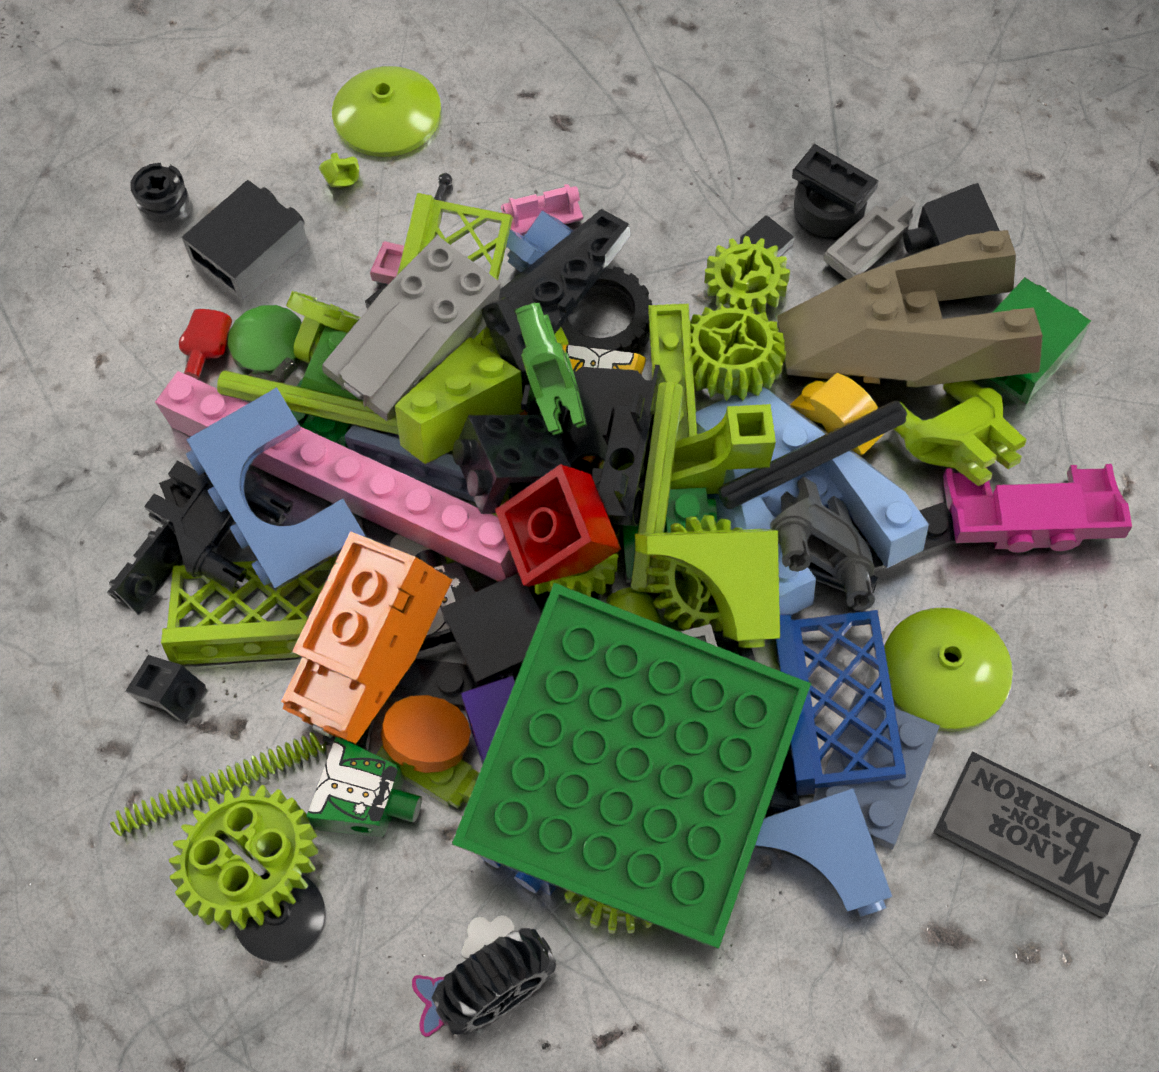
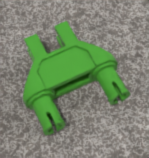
[515,303,587,436]

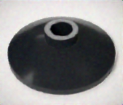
[234,873,326,962]

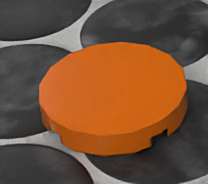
[380,695,471,773]

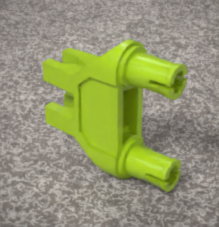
[893,380,1027,486]

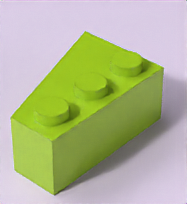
[395,337,524,464]

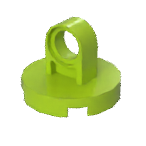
[286,291,361,364]

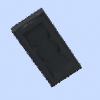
[792,144,879,215]

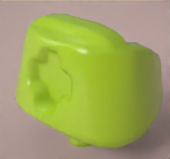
[319,153,359,188]

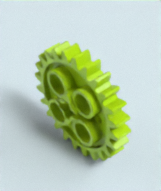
[169,785,318,930]

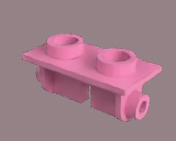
[500,184,583,235]

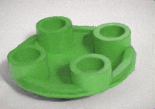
[228,305,302,373]

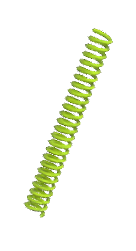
[110,732,326,836]

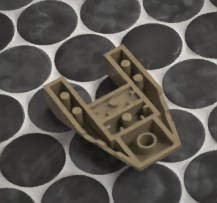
[777,230,1043,387]

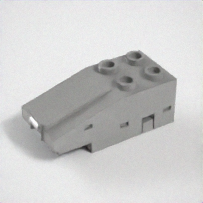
[322,235,501,421]

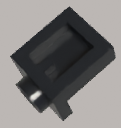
[125,655,206,722]

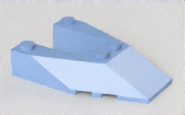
[696,387,929,615]

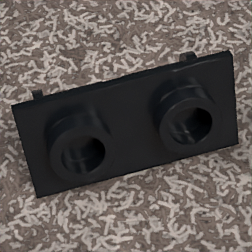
[107,524,182,614]

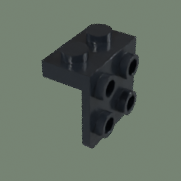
[453,415,570,514]

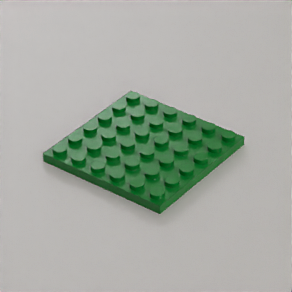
[451,583,811,949]

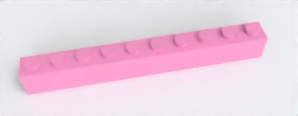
[155,371,518,581]

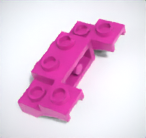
[943,464,1132,553]

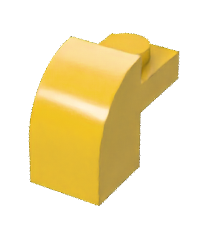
[790,373,885,455]

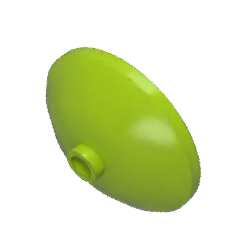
[332,66,441,157]
[884,608,1013,732]

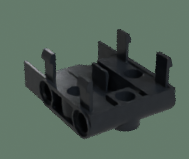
[508,365,666,527]

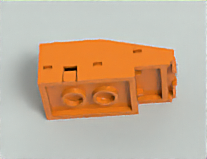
[281,531,452,744]

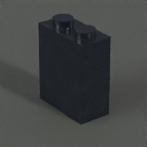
[182,180,308,300]

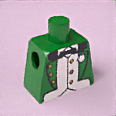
[306,737,422,837]

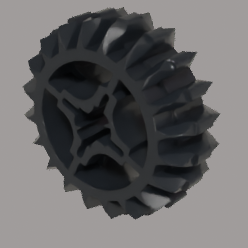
[431,928,556,1034]

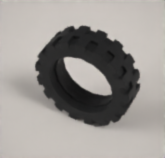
[561,266,652,354]

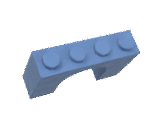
[186,387,366,589]

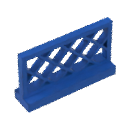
[775,610,906,796]

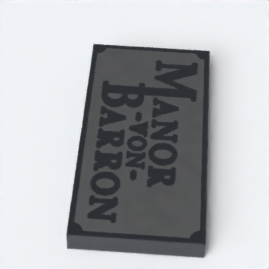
[933,751,1141,918]

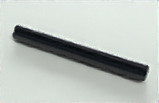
[718,401,907,509]

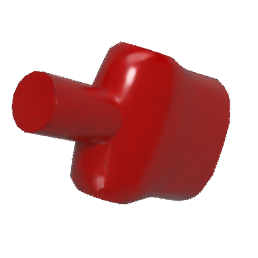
[179,309,232,380]

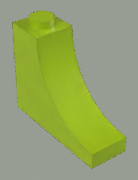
[635,528,780,648]

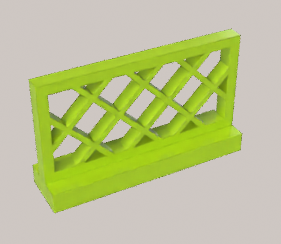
[397,193,513,345]
[161,556,337,665]

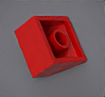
[495,464,621,587]

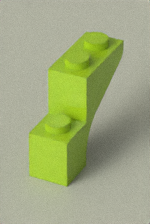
[670,404,776,494]

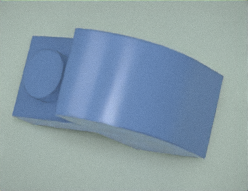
[506,211,573,272]

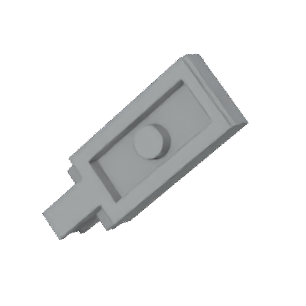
[823,195,916,279]

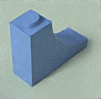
[755,788,892,917]

